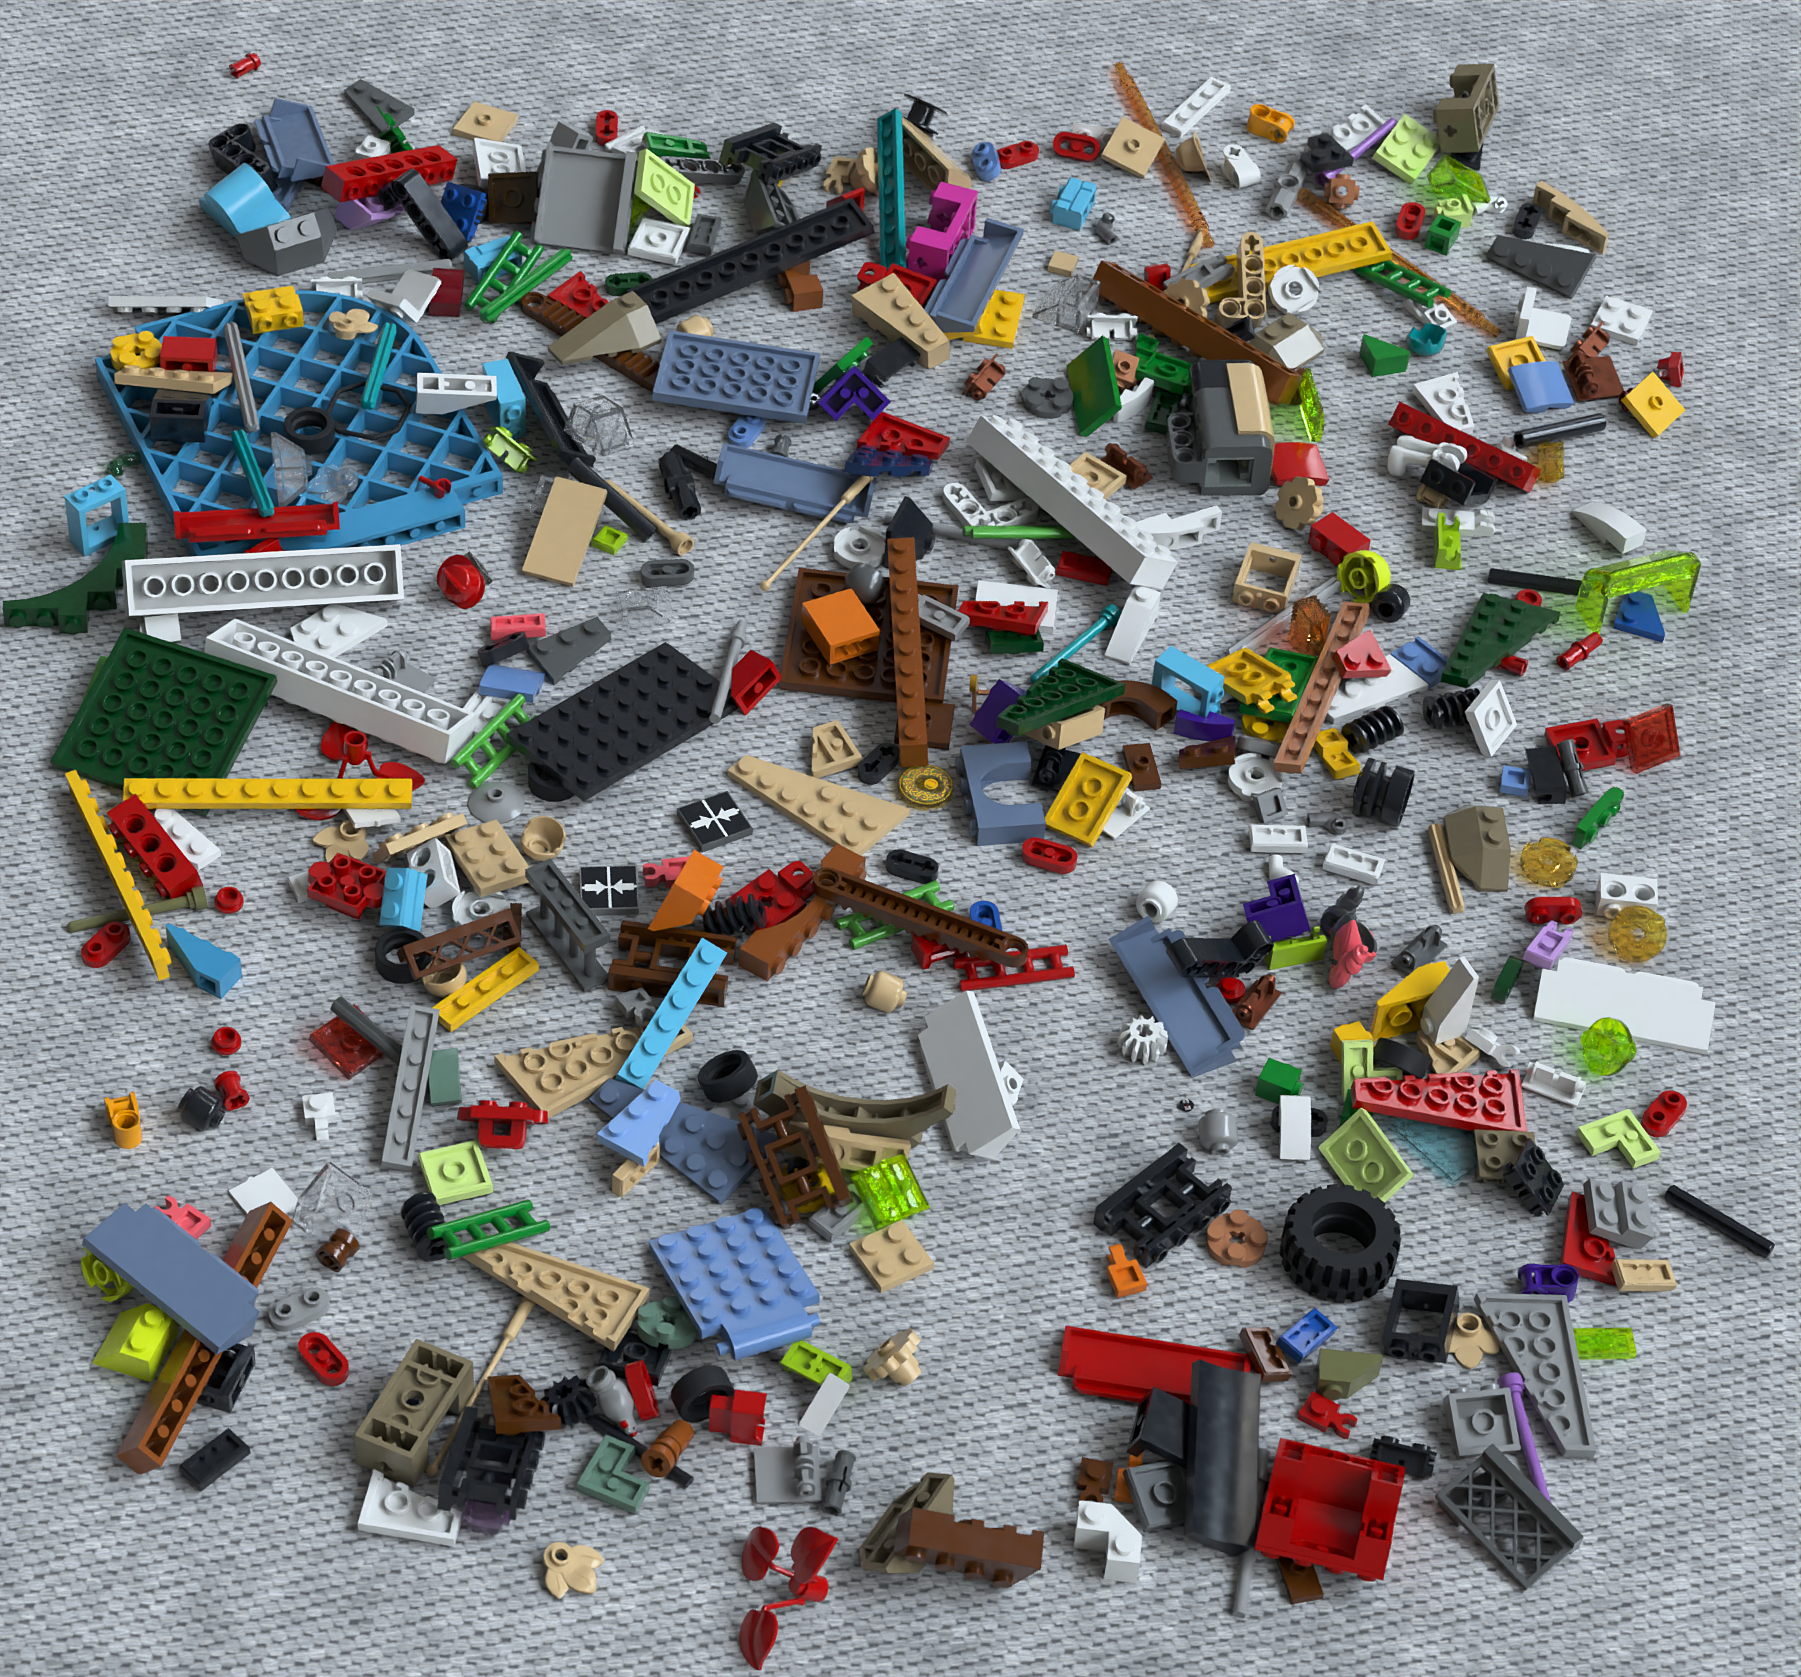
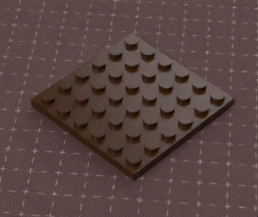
[779,567,959,704]

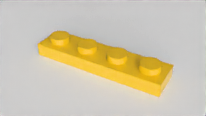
[432,947,539,1032]

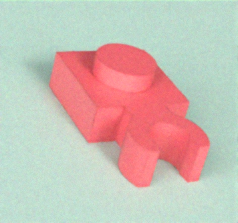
[642,856,690,888]
[154,1196,211,1240]

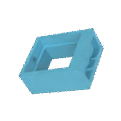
[482,359,526,440]
[64,474,129,557]
[1152,646,1225,718]

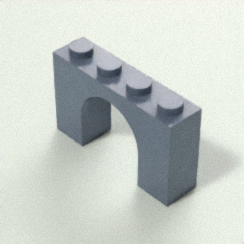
[955,741,1046,846]

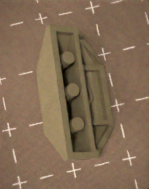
[1248,313,1324,368]
[1443,804,1511,892]
[859,1472,954,1573]

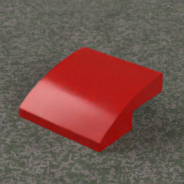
[1271,442,1329,486]

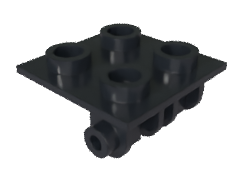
[1031,745,1099,792]
[1502,1138,1564,1217]

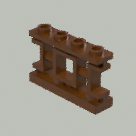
[608,920,736,1007]
[736,1085,854,1230]

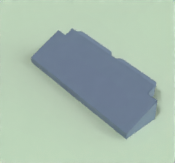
[254,97,335,182]
[924,218,1024,333]
[713,443,877,523]
[1109,916,1245,1078]
[82,1203,260,1354]

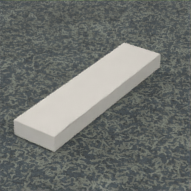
[1161,77,1231,138]

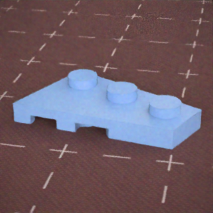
[597,1080,680,1167]

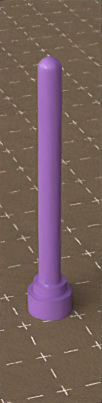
[1315,118,1397,187]
[1497,1373,1551,1502]

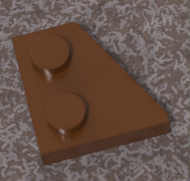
[1178,736,1236,769]

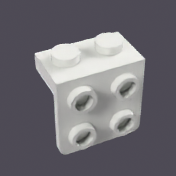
[366,269,441,323]
[1513,287,1571,350]

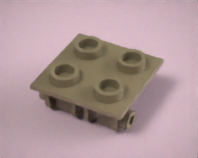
[1474,1129,1536,1184]

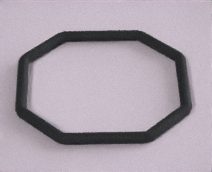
[326,381,411,441]

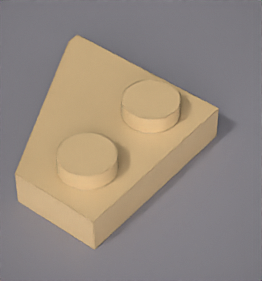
[811,720,862,778]
[1416,1029,1481,1074]

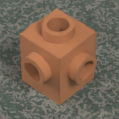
[1324,174,1359,209]
[1112,350,1139,393]

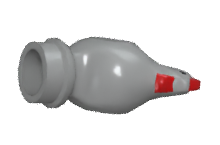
[586,1366,637,1438]

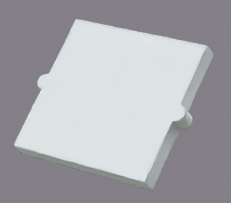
[343,809,401,828]
[229,1168,301,1215]

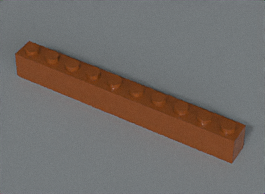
[1089,260,1303,406]
[887,537,929,767]
[116,1202,293,1474]

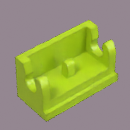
[1434,512,1461,570]
[1264,926,1327,970]
[780,1340,853,1386]

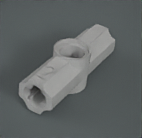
[1266,160,1308,221]

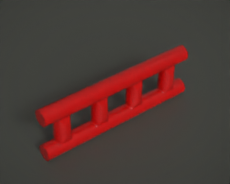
[953,944,1075,992]

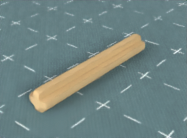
[1428,823,1465,914]

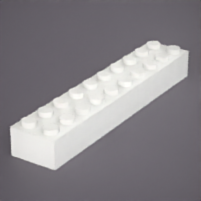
[966,415,1178,589]
[122,545,404,616]
[204,619,476,764]

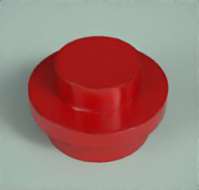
[214,886,244,914]
[1216,977,1245,1004]
[211,1027,242,1055]

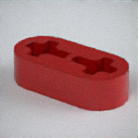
[596,110,618,147]
[625,1360,660,1421]

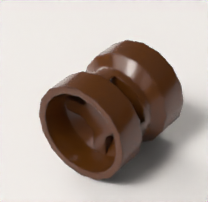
[316,1228,360,1272]

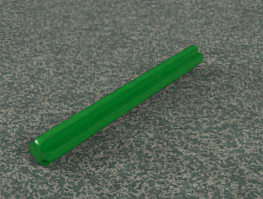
[479,248,573,322]

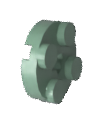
[637,1296,697,1349]

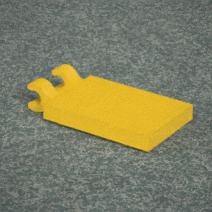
[1207,647,1297,714]

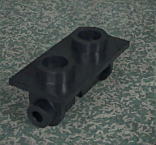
[1369,1436,1437,1479]

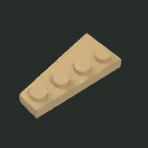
[114,365,233,394]

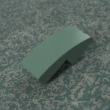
[429,1048,462,1107]

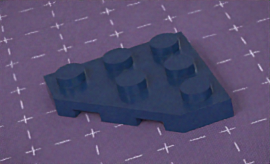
[844,445,934,477]

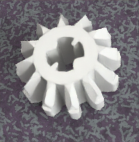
[1117,1015,1168,1065]

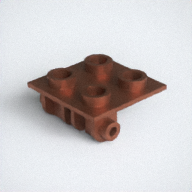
[1562,350,1624,401]

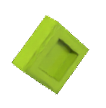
[591,525,628,555]

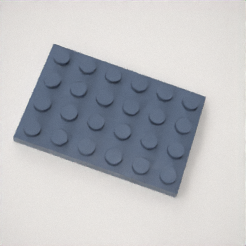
[652,330,821,424]

